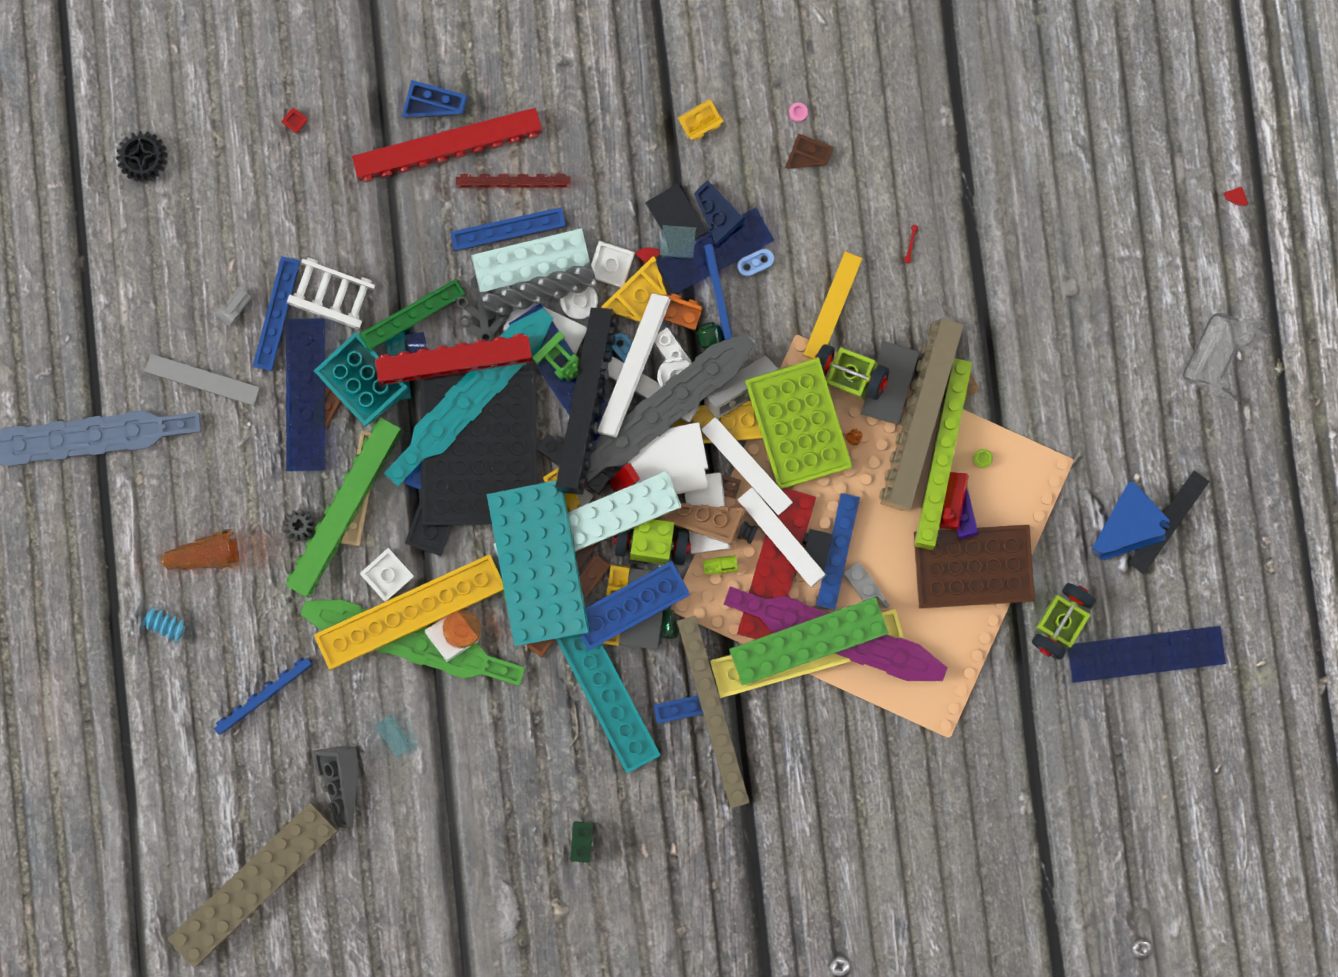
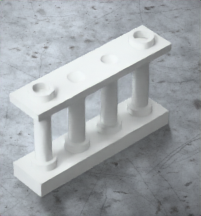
[287,257,375,330]

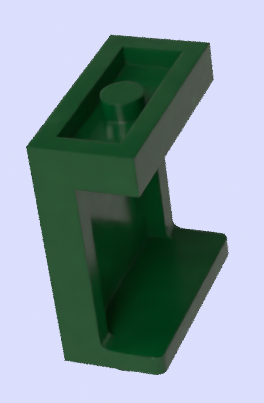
[570,821,593,863]

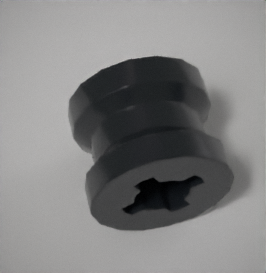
[737,521,758,544]

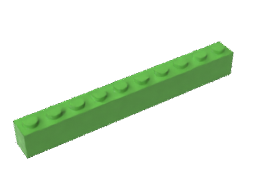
[286,417,403,599]

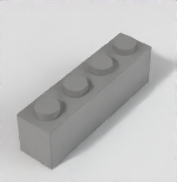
[704,355,778,419]

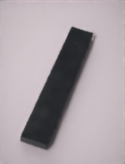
[1127,470,1210,574]

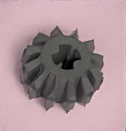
[282,510,315,542]

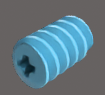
[141,606,186,643]

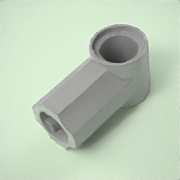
[215,287,252,327]

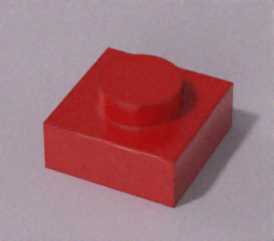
[281,107,308,135]

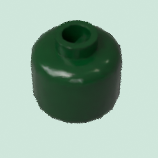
[697,322,724,348]

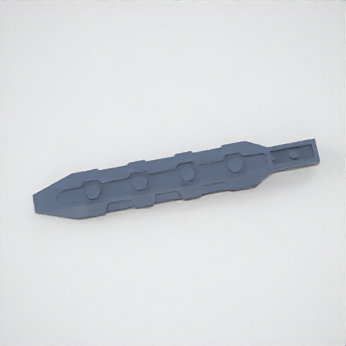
[0,410,202,466]

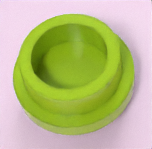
[973,449,993,468]

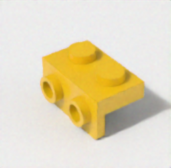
[677,99,724,140]

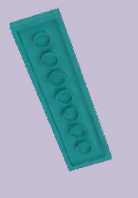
[556,634,661,774]

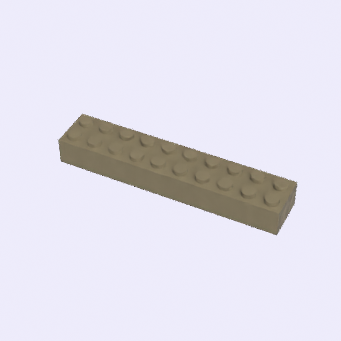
[879,318,963,511]
[167,802,339,968]

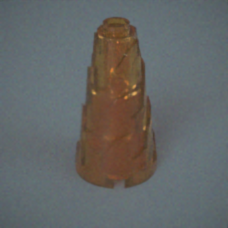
[161,529,239,570]

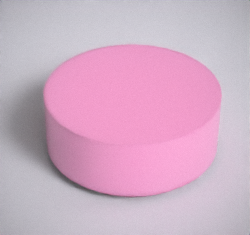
[789,103,808,123]

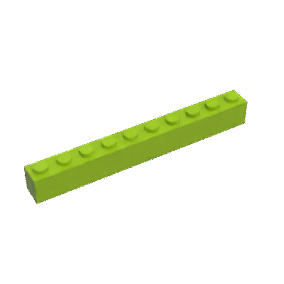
[914,358,972,550]

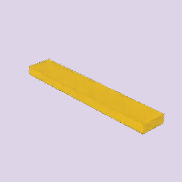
[803,251,862,359]

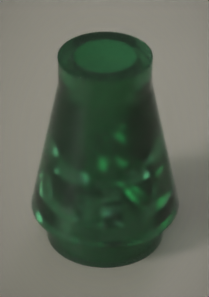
[660,610,679,639]

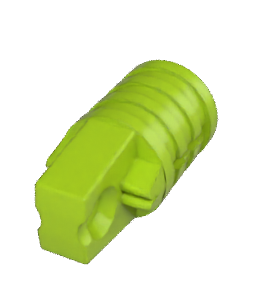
[703,555,738,574]

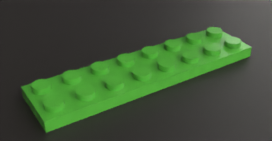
[729,597,889,686]

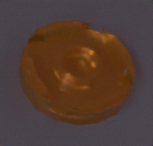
[442,610,481,649]

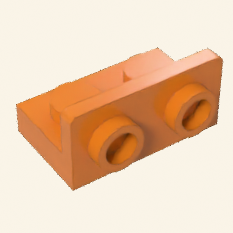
[663,294,703,331]

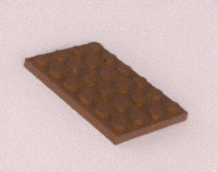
[914,525,1035,609]

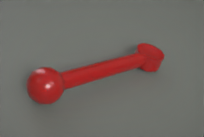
[904,225,918,264]

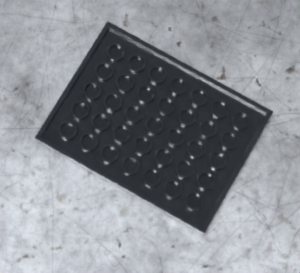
[420,371,537,525]

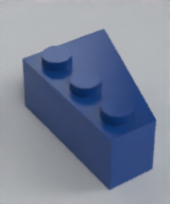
[402,80,469,118]

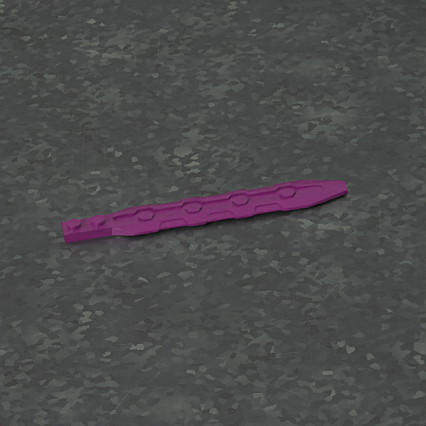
[723,586,948,681]

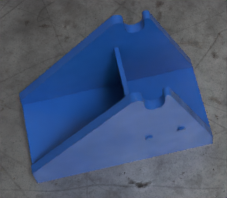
[1092,481,1170,560]

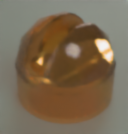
[846,428,863,445]

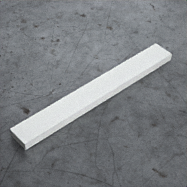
[598,293,671,438]

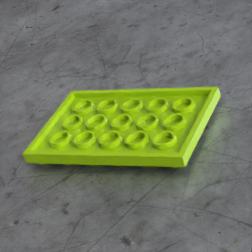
[745,357,852,489]

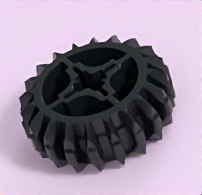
[116,131,168,183]

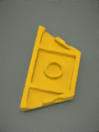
[601,256,667,323]

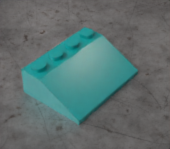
[314,332,410,427]

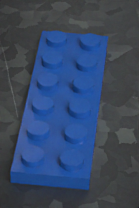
[580,561,691,650]

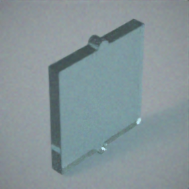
[659,225,697,259]

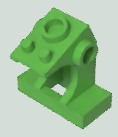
[532,331,580,382]

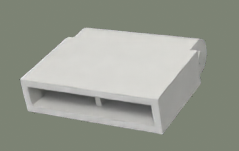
[628,422,709,494]

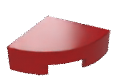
[1223,186,1249,206]
[635,247,662,264]

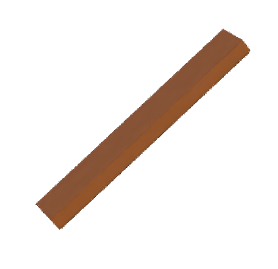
[527,554,611,658]

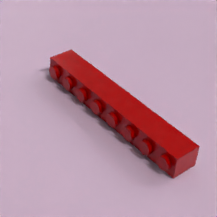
[375,334,532,386]

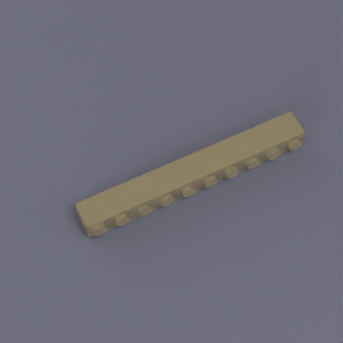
[676,616,749,808]

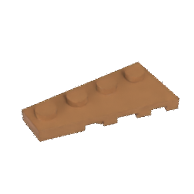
[659,503,745,545]

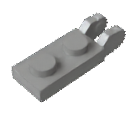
[843,562,890,608]

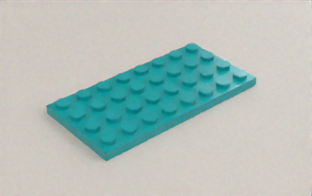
[487,481,590,646]

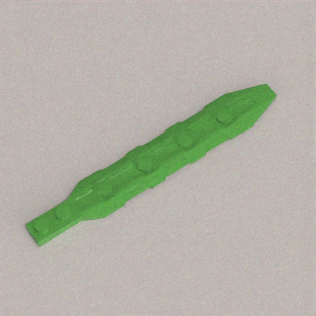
[300,599,525,686]

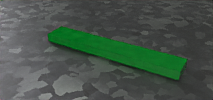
[359,279,466,351]

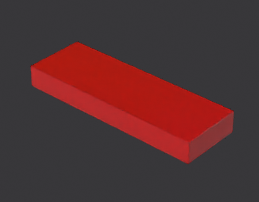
[609,463,640,492]

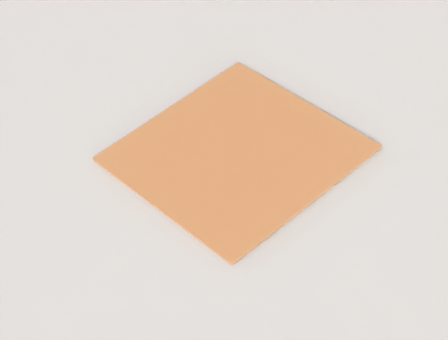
[671,335,1073,738]

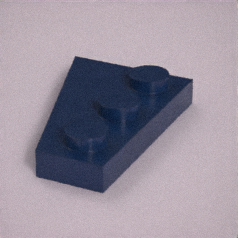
[694,180,745,246]

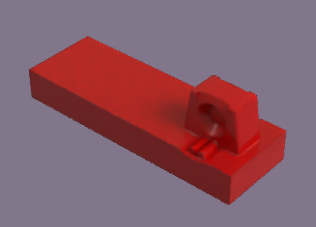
[939,472,969,530]

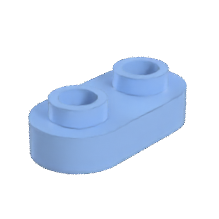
[737,249,774,277]

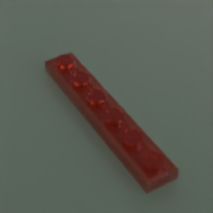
[456,174,571,188]

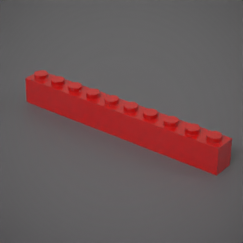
[352,107,542,183]

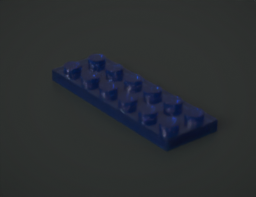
[656,207,774,295]

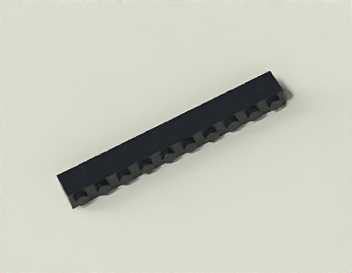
[555,307,619,495]

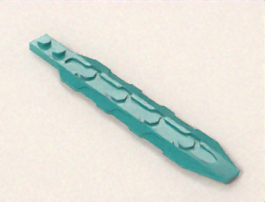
[384,308,553,487]

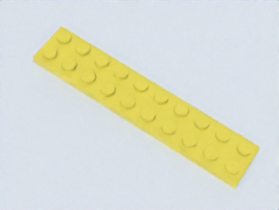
[710,609,904,698]

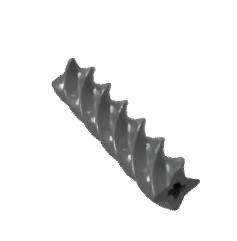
[480,262,598,320]

